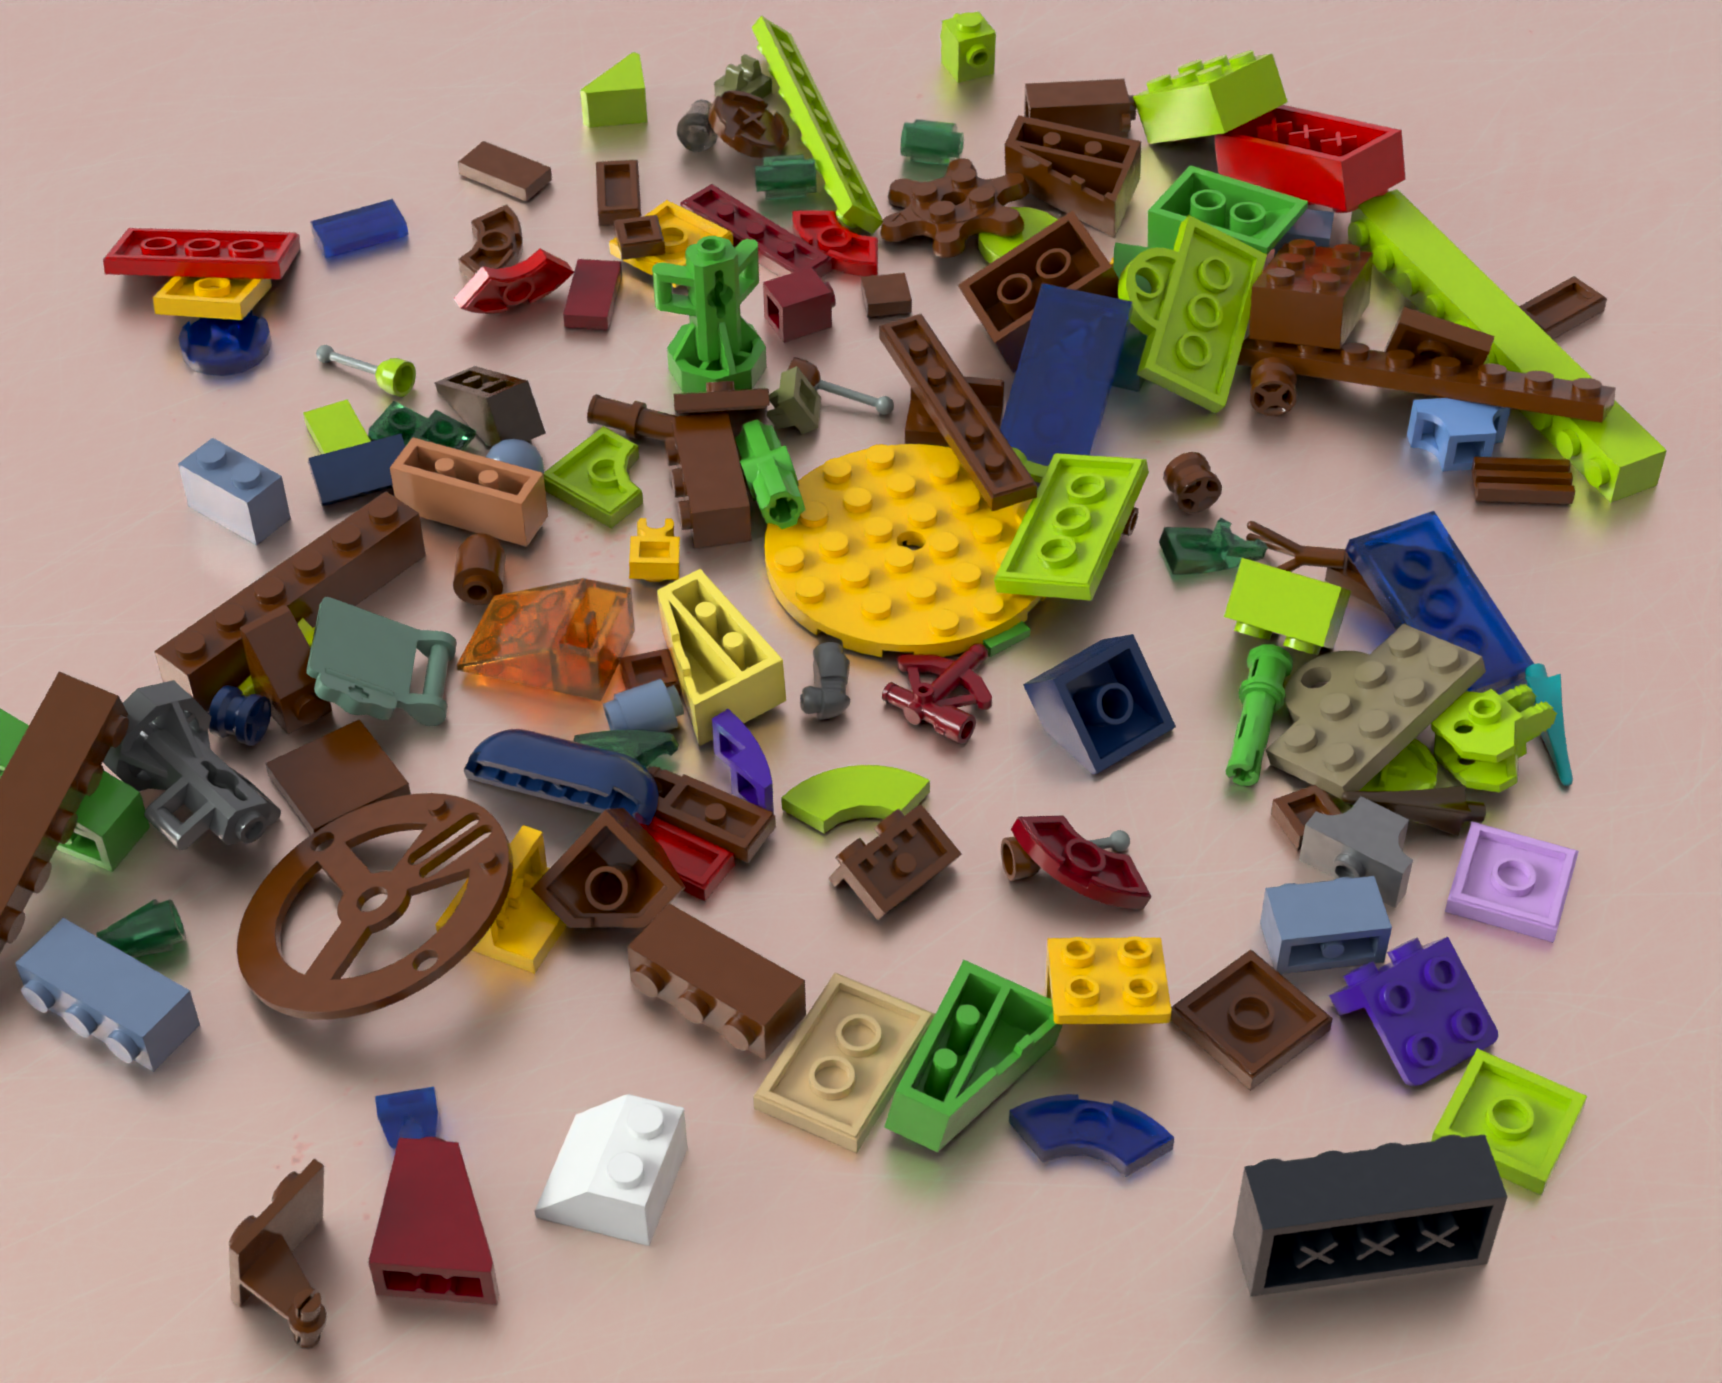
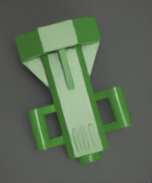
[652,236,767,392]

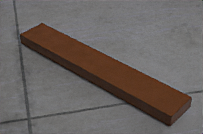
[879,314,1037,511]

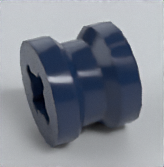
[208,685,271,746]

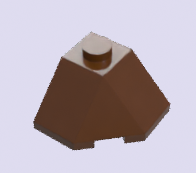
[531,808,686,928]

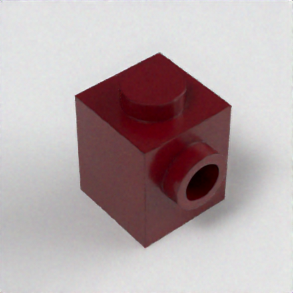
[763,267,836,343]

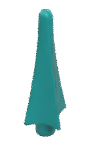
[1525,663,1573,786]

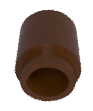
[453,533,506,605]

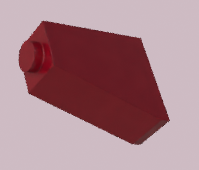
[368,1137,499,1305]

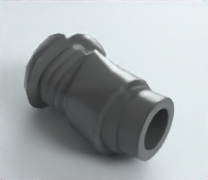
[800,642,851,720]

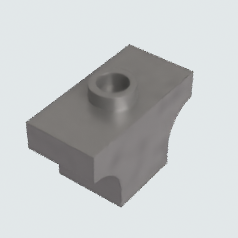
[1299,797,1413,908]

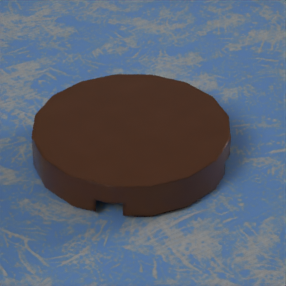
[708,90,789,160]

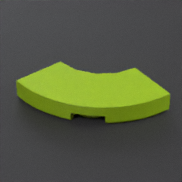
[781,765,930,833]

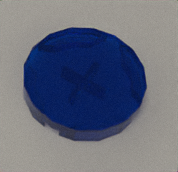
[178,310,272,376]

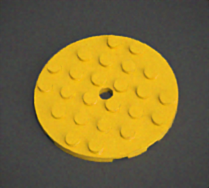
[764,444,1046,657]

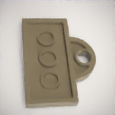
[1266,624,1486,799]

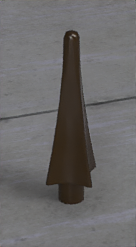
[1342,785,1486,836]

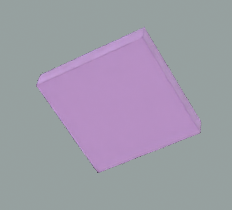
[1445,822,1579,943]

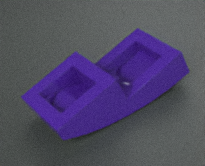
[712,709,774,814]

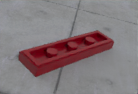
[680,184,832,278]

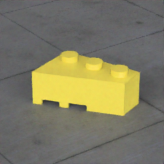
[657,569,786,747]

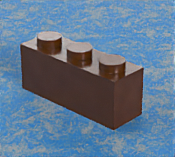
[664,410,752,549]
[627,903,806,1060]

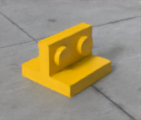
[435,825,567,974]

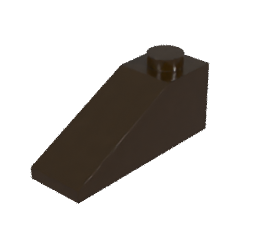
[435,366,546,447]

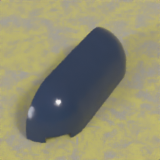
[464,729,659,826]

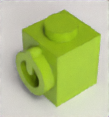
[940,11,996,83]

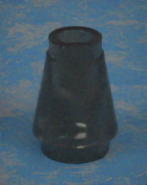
[677,100,718,152]

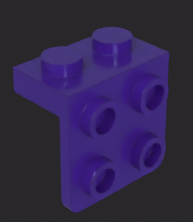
[1329,937,1498,1087]

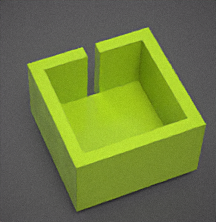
[1224,558,1352,655]

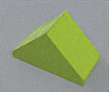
[580,52,648,128]

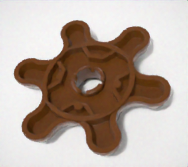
[880,158,1030,258]

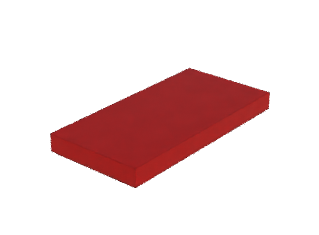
[103,228,301,279]

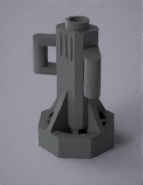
[103,680,281,850]

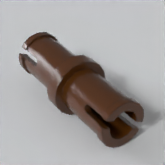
[587,394,681,441]

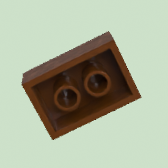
[957,210,1120,373]
[1249,239,1373,349]

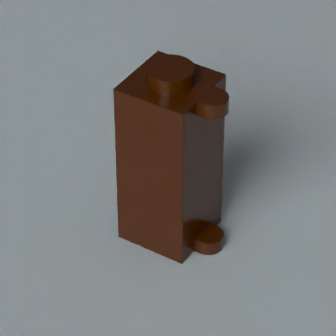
[1024,79,1136,138]

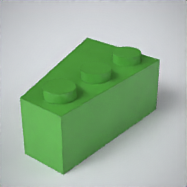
[0,708,150,872]
[884,960,1063,1152]

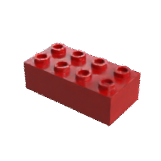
[1214,105,1406,213]

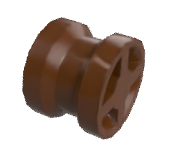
[1250,357,1297,416]
[1163,452,1222,513]

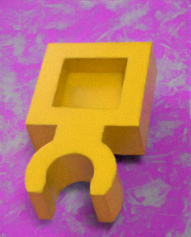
[629,518,680,582]

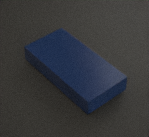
[308,434,405,507]

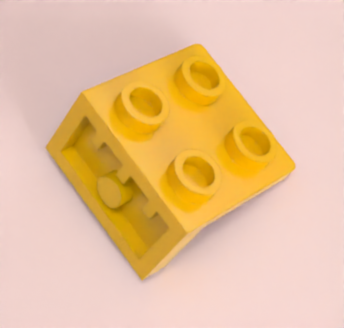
[1045,936,1171,1024]

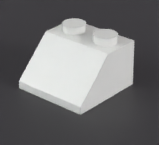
[535,1094,688,1246]

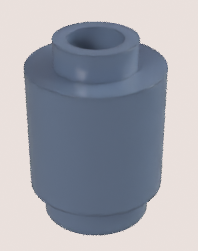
[603,679,684,744]

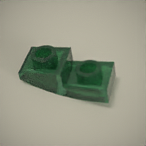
[368,401,476,451]

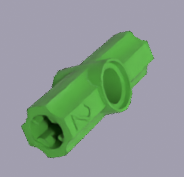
[734,419,806,529]

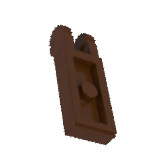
[647,765,776,863]

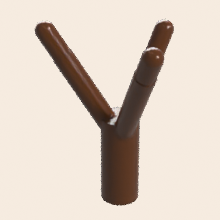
[1246,521,1346,572]

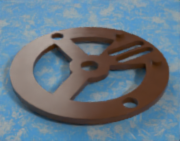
[237,793,513,1020]

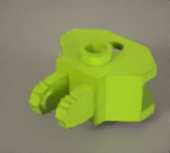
[1431,684,1557,793]

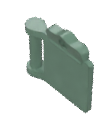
[306,597,457,726]

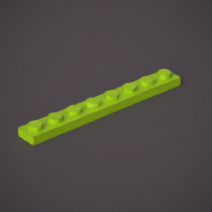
[751,16,883,234]

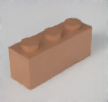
[390,438,548,547]

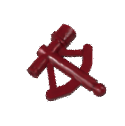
[882,643,992,744]

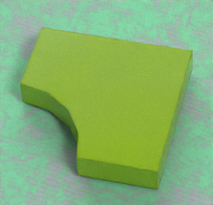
[543,426,643,529]

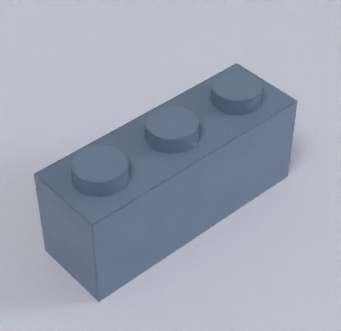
[15,918,200,1072]

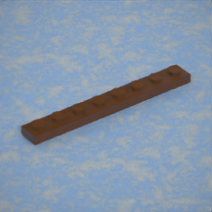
[1237,336,1616,423]

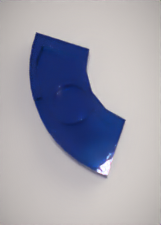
[1009,1094,1174,1177]

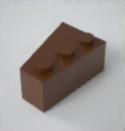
[1004,115,1141,238]

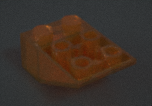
[456,578,635,701]

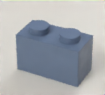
[178,438,291,545]
[1260,876,1392,974]

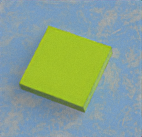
[1431,1048,1587,1196]

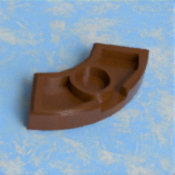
[458,205,523,280]

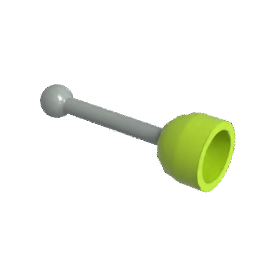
[316,345,416,397]

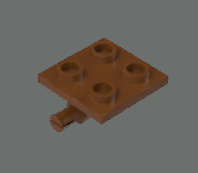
[229,1158,327,1349]

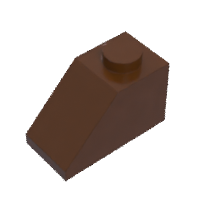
[240,605,332,734]

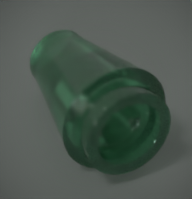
[97,899,186,958]

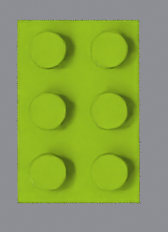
[1133,50,1288,144]

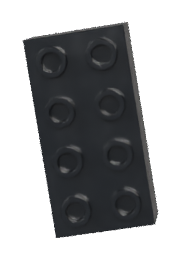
[1233,1134,1508,1297]

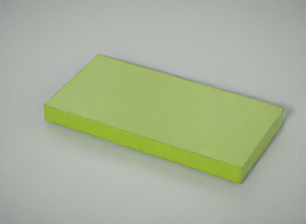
[994,453,1149,601]

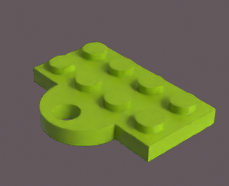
[1118,215,1267,414]

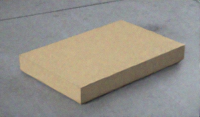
[753,972,935,1153]

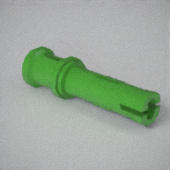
[1225,644,1293,786]

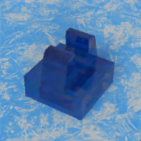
[375,1087,440,1150]

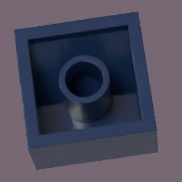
[1023,634,1176,774]

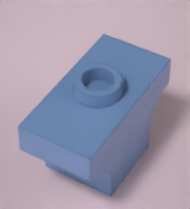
[1407,398,1510,472]

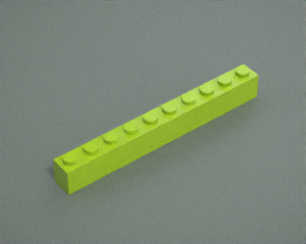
[1348,189,1667,503]

